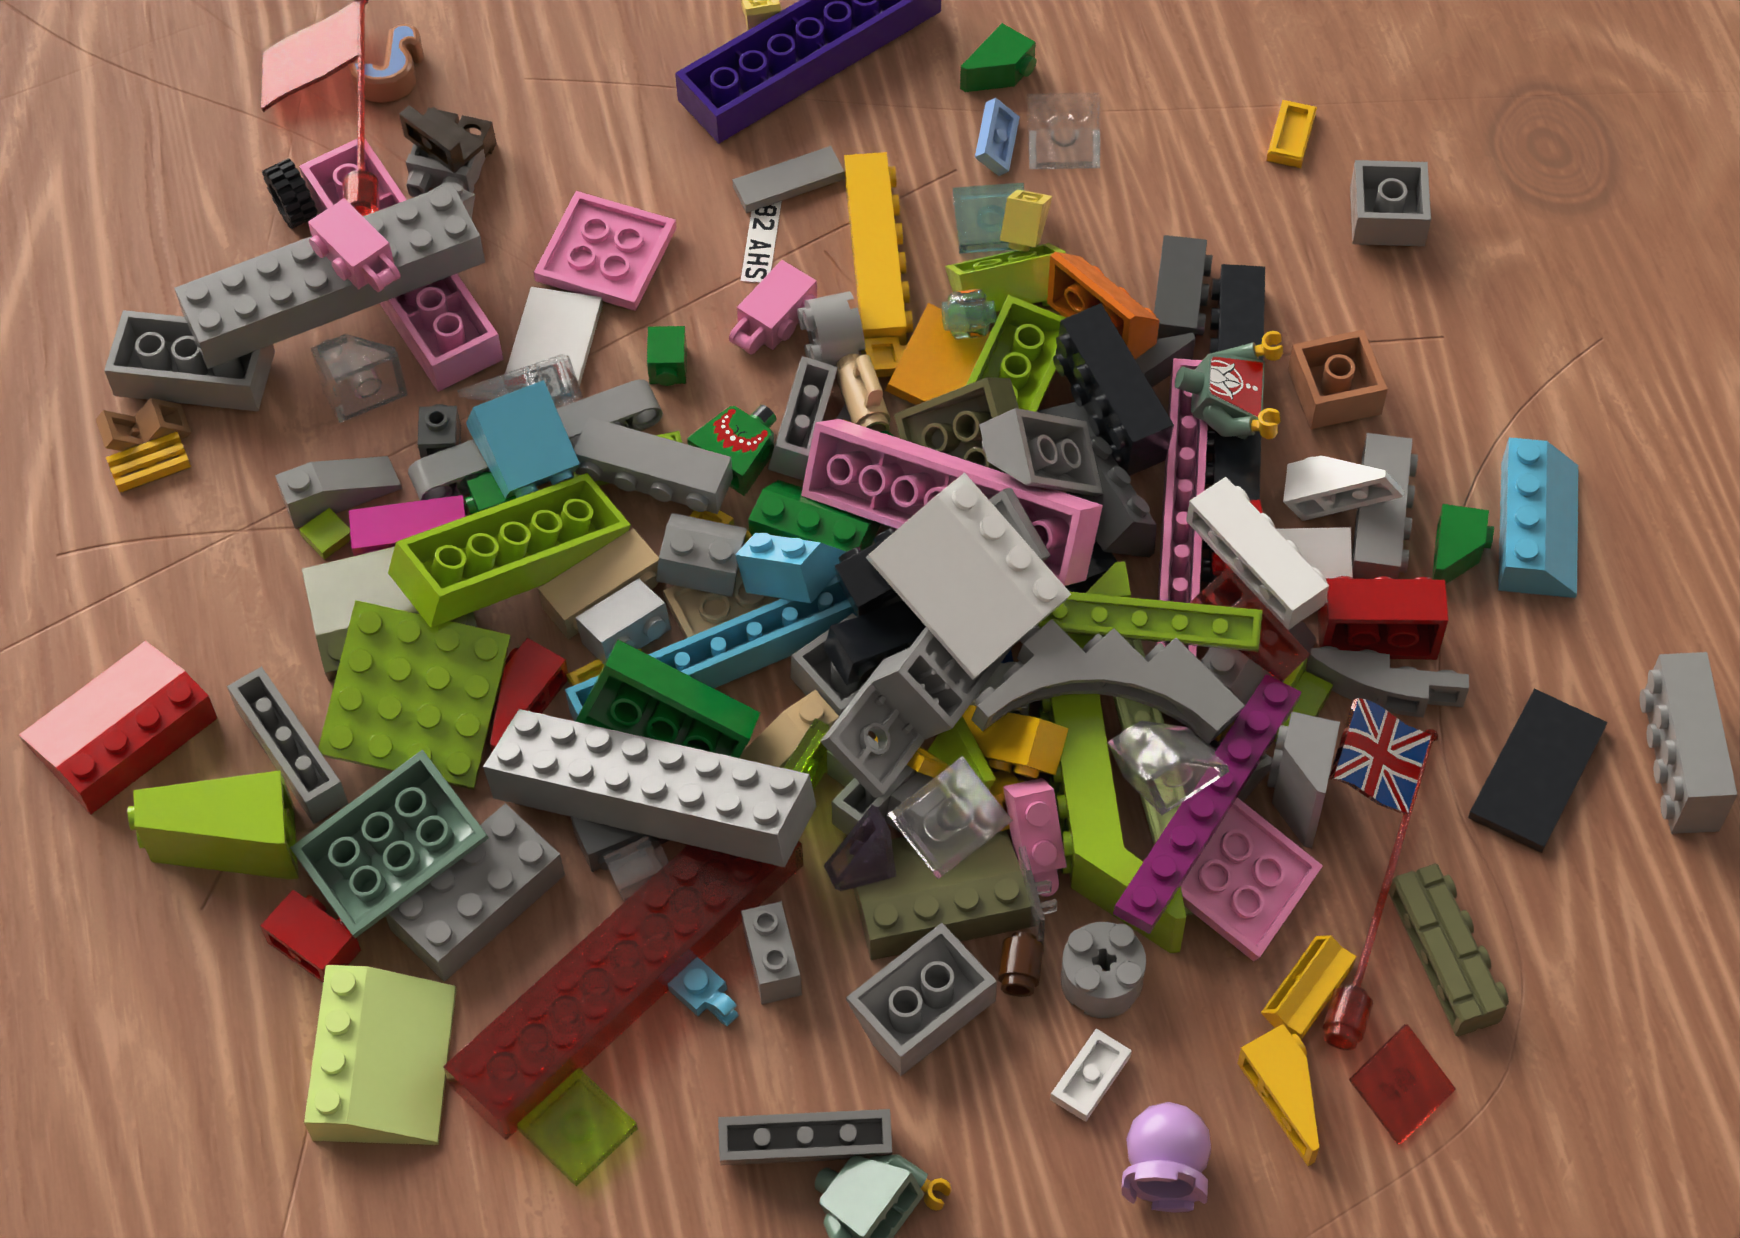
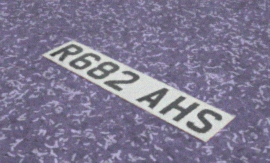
[740,201,782,283]

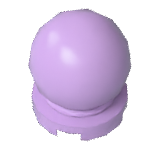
[1121,1102,1211,1213]

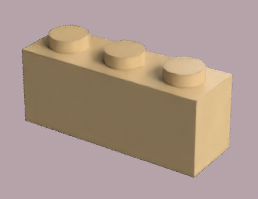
[538,528,659,640]

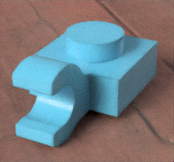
[668,957,739,1026]

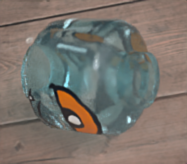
[942,289,997,339]

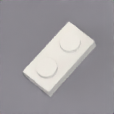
[1050,1028,1132,1122]

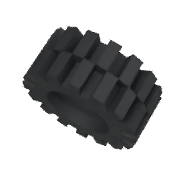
[262,158,318,229]

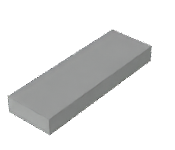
[732,146,845,213]

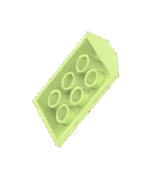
[304,965,456,1145]

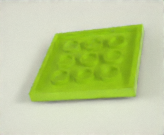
[318,600,511,790]

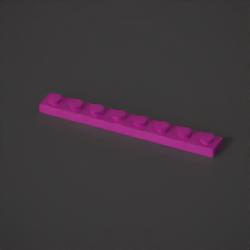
[1113,674,1302,934]

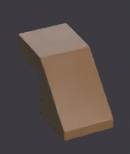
[95,398,191,451]

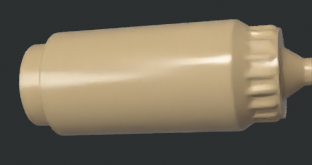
[836,354,891,432]

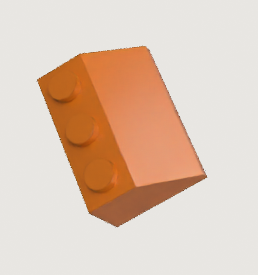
[1047,251,1159,360]

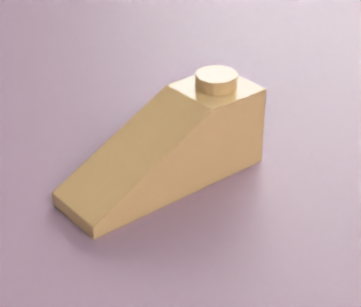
[739,689,839,771]

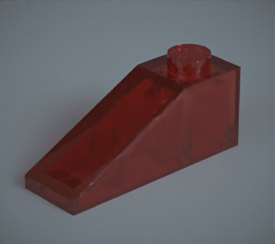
[1189,567,1311,682]

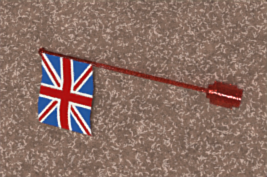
[1322,698,1438,1050]

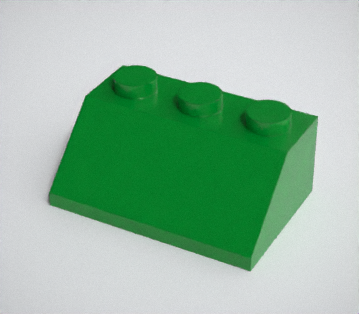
[748,480,881,552]

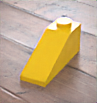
[1237,1024,1320,1166]

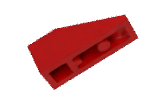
[490,638,568,751]

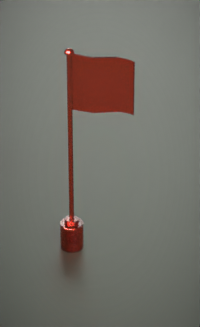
[261,0,379,216]

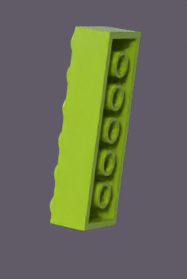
[388,473,631,628]

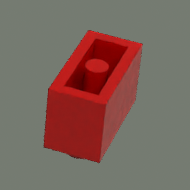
[260,890,361,982]

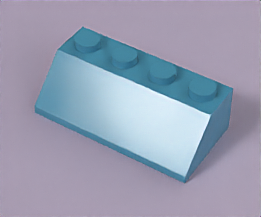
[1498,437,1579,598]

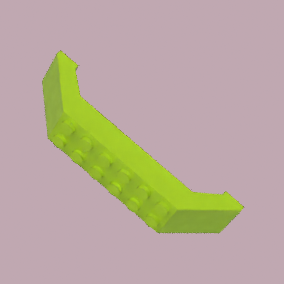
[1038,561,1186,953]

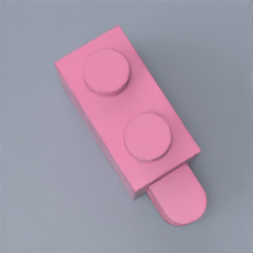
[308,198,401,292]
[729,260,817,355]
[1003,778,1067,896]

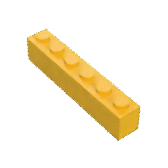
[844,152,913,346]

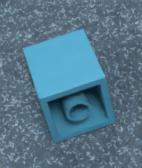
[466,380,580,499]

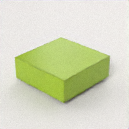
[299,507,351,560]

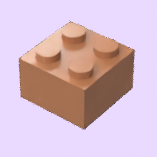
[1288,329,1388,430]

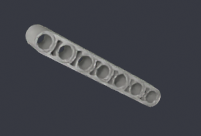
[408,379,663,501]

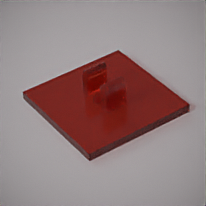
[1349,1024,1456,1145]

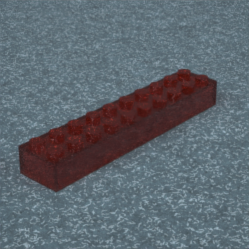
[443,841,804,1140]

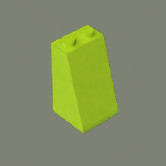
[127,770,299,879]

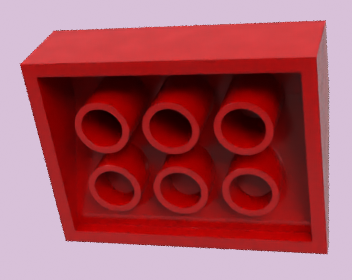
[19,641,218,815]

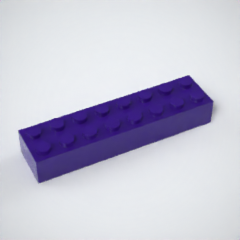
[675,0,941,144]

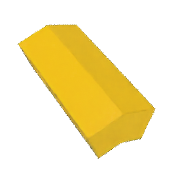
[1261,935,1357,1040]

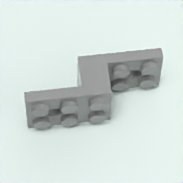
[820,627,1012,798]

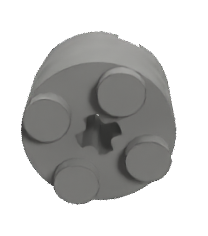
[797,291,865,366]
[1061,922,1146,1018]

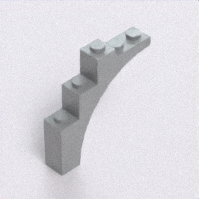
[971,619,1245,744]

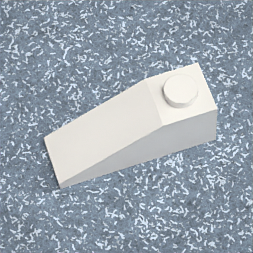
[1283,455,1404,521]

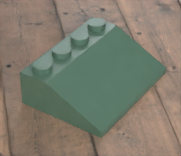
[290,749,489,938]

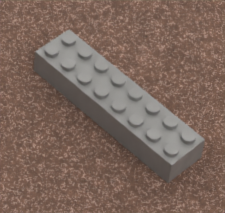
[174,183,485,369]
[483,709,817,867]

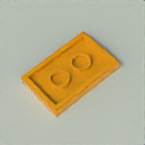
[885,303,990,405]

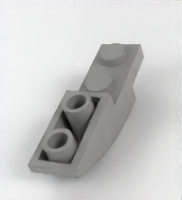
[1306,646,1469,718]

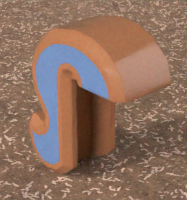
[349,23,424,103]

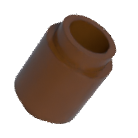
[998,932,1044,997]

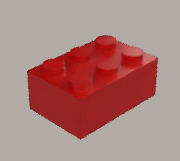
[1317,576,1449,660]

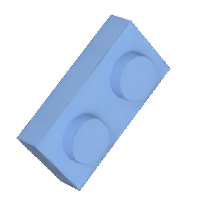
[975,98,1020,176]

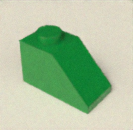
[960,23,1037,92]
[1432,504,1494,585]

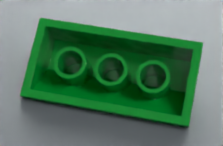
[575,639,760,758]

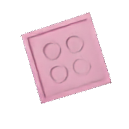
[534,191,676,311]
[1181,797,1323,961]

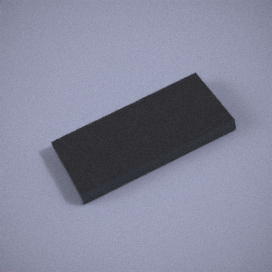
[1468,688,1608,853]

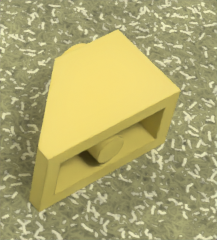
[1000,189,1052,251]

